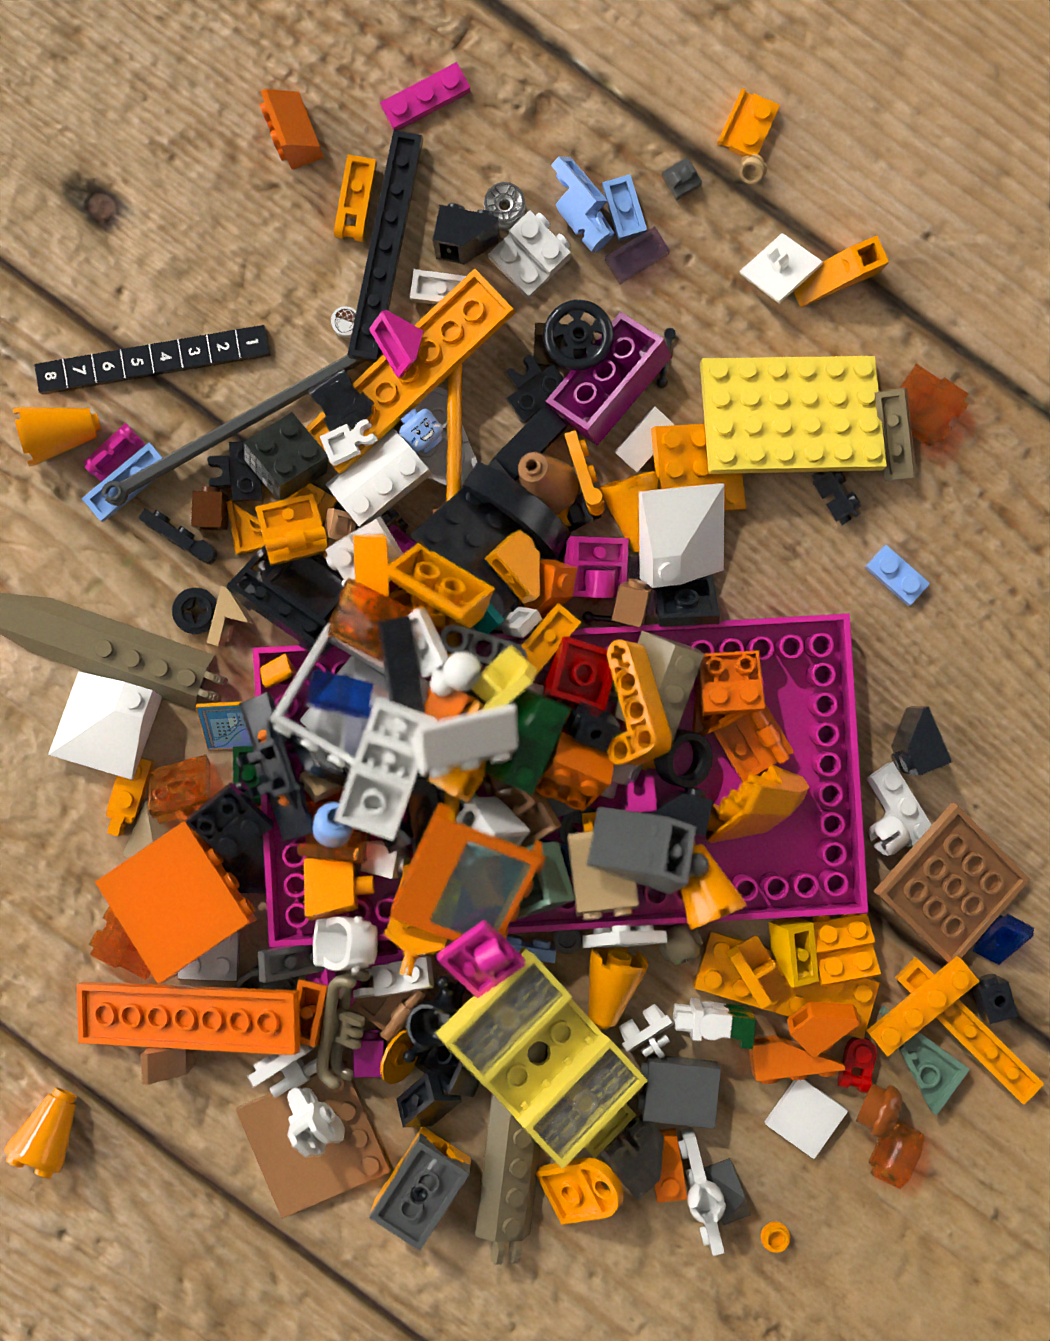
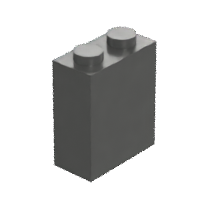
[637,1054,721,1129]

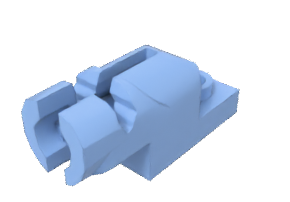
[551,156,615,253]

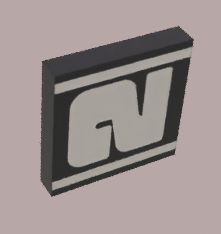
[289,733,350,788]

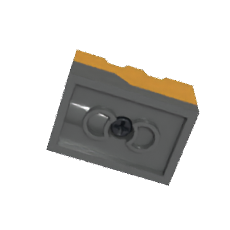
[369,1127,471,1251]

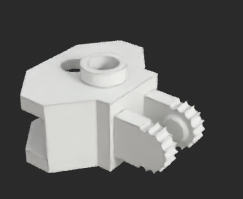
[287,1087,345,1157]

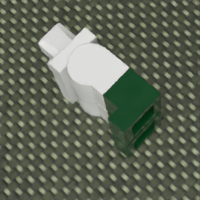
[673,998,756,1050]

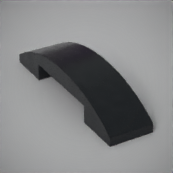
[462,462,571,558]

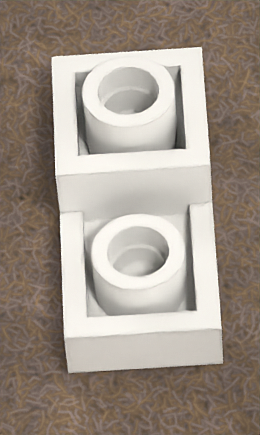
[615,406,675,472]

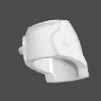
[313,917,378,972]

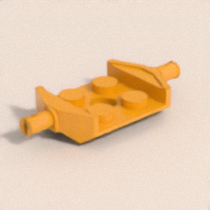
[384,864,463,977]

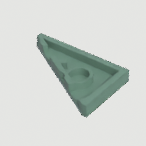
[879,1006,970,1115]

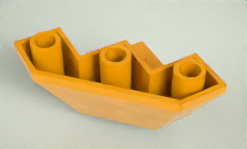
[705,764,809,843]

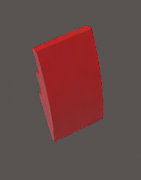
[542,636,613,735]

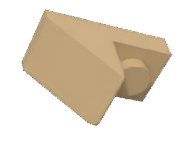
[207,586,254,647]

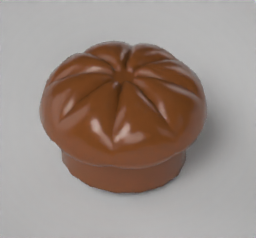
[856,1084,903,1138]

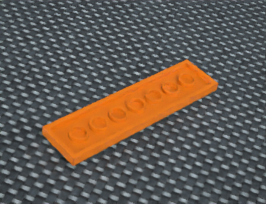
[76,982,300,1055]

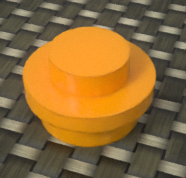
[760,1221,791,1253]

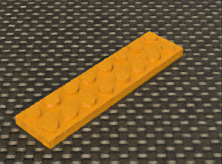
[306,269,515,474]

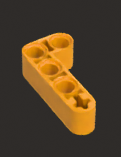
[607,640,672,766]

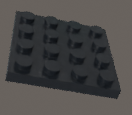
[410,459,566,616]

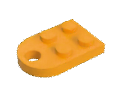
[535,1157,624,1225]

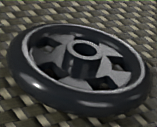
[543,300,614,371]

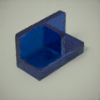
[304,669,373,720]

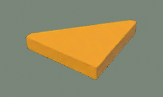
[226,501,265,555]

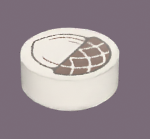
[331,306,356,338]

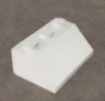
[325,428,431,528]
[412,704,518,778]

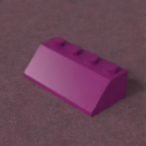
[545,312,672,446]

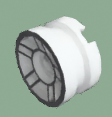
[484,182,525,230]

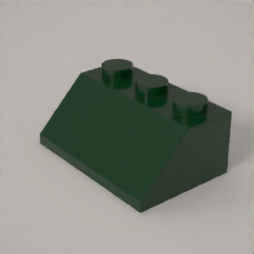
[485,688,571,795]

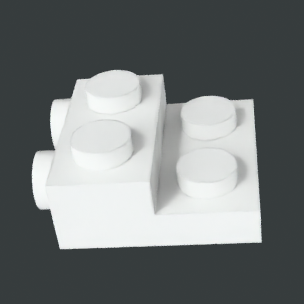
[488,210,571,299]
[325,517,403,598]

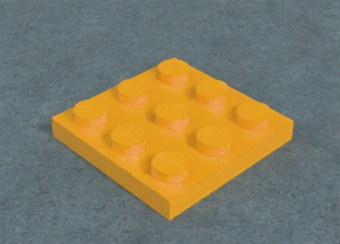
[651,424,746,512]

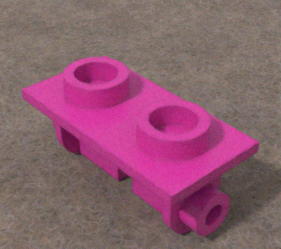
[83,423,146,482]

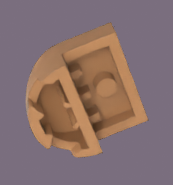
[494,787,562,848]

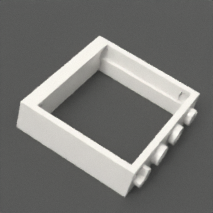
[270,622,430,768]

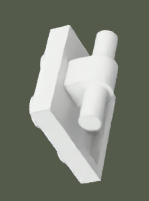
[248,1044,319,1098]

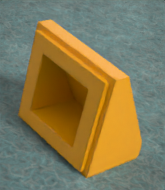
[260,654,296,687]

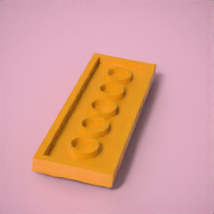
[693,930,880,1039]

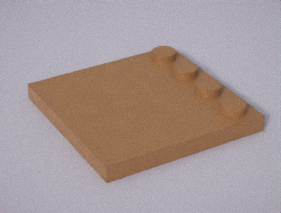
[873,803,1031,963]
[236,1061,391,1219]

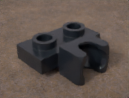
[505,354,564,423]
[207,441,262,502]

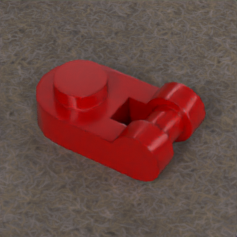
[837,1037,877,1093]

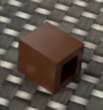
[191,486,228,531]

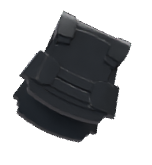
[308,367,374,432]

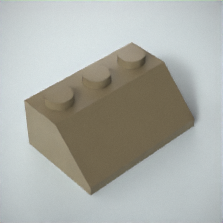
[612,630,704,740]

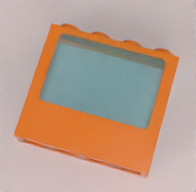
[390,803,545,941]

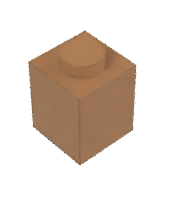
[612,579,653,627]

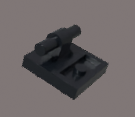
[185,780,274,862]

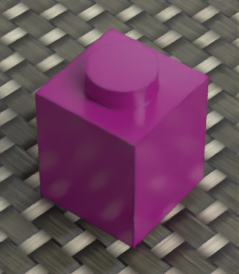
[354,1029,386,1077]

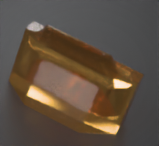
[868,1121,924,1189]

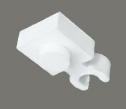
[320,420,378,466]
[495,607,542,638]

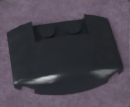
[226,545,355,656]

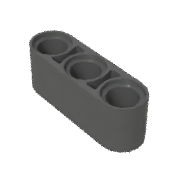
[441,625,527,666]

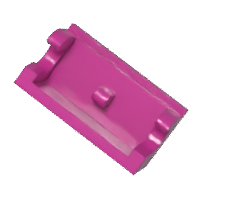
[621,773,657,812]

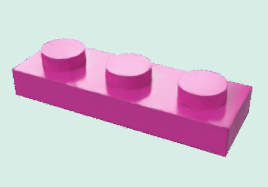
[380,62,471,131]

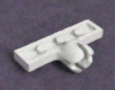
[866,762,932,856]
[678,1127,726,1256]

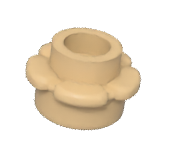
[739,154,768,184]

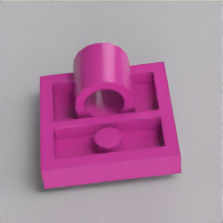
[568,536,629,598]
[437,919,525,998]

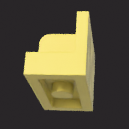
[471,646,537,711]

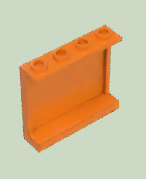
[95,821,257,984]

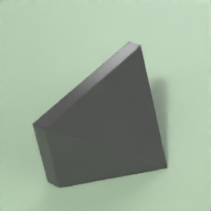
[704,1158,751,1225]

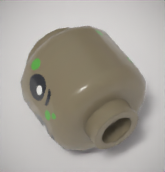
[659,923,704,965]

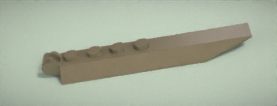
[0,593,228,710]
[475,1042,548,1265]

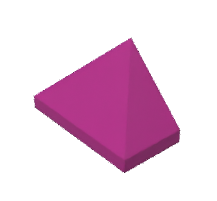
[369,310,423,378]

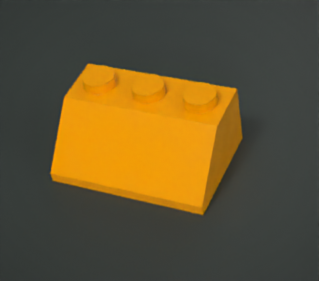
[384,543,495,629]

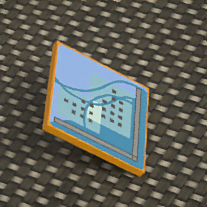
[196,701,252,750]

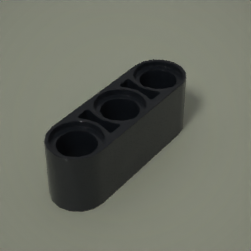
[490,404,568,481]

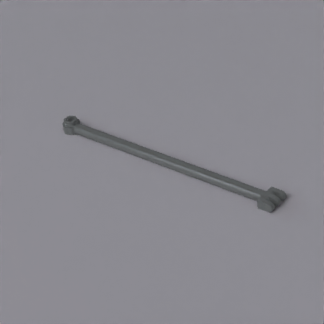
[102,351,382,506]

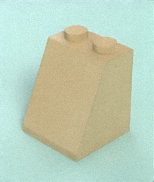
[568,832,638,920]

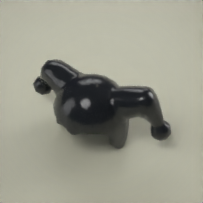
[403,975,457,1063]

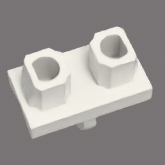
[619,1004,674,1059]

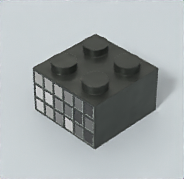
[243,412,329,501]

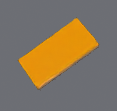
[353,533,389,597]

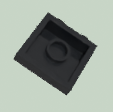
[653,575,720,627]

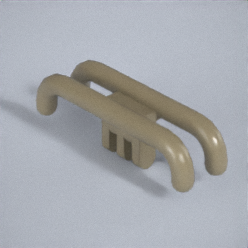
[317,968,370,1090]

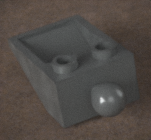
[586,807,709,894]

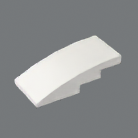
[334,697,436,841]

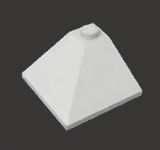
[639,483,724,588]
[300,656,389,770]
[48,671,162,780]

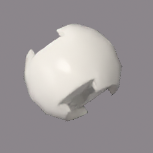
[443,652,481,691]

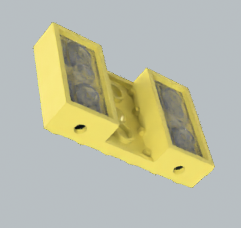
[436,947,648,1169]

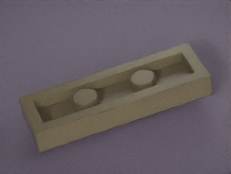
[875,388,917,481]

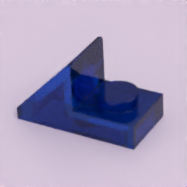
[973,913,1034,965]

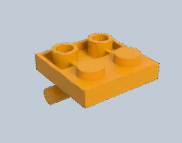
[255,493,328,566]

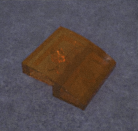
[327,578,402,662]

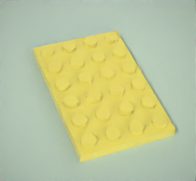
[700,356,887,474]

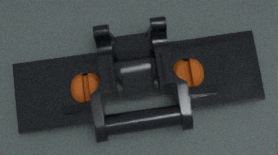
[236,692,313,841]

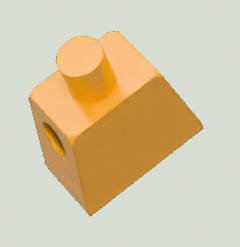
[304,858,375,921]

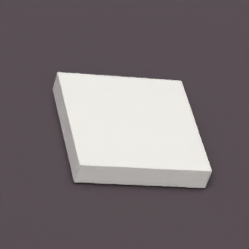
[764,1079,848,1159]

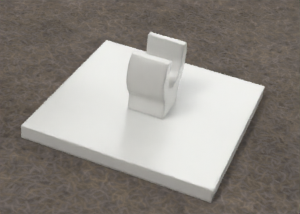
[740,233,823,304]

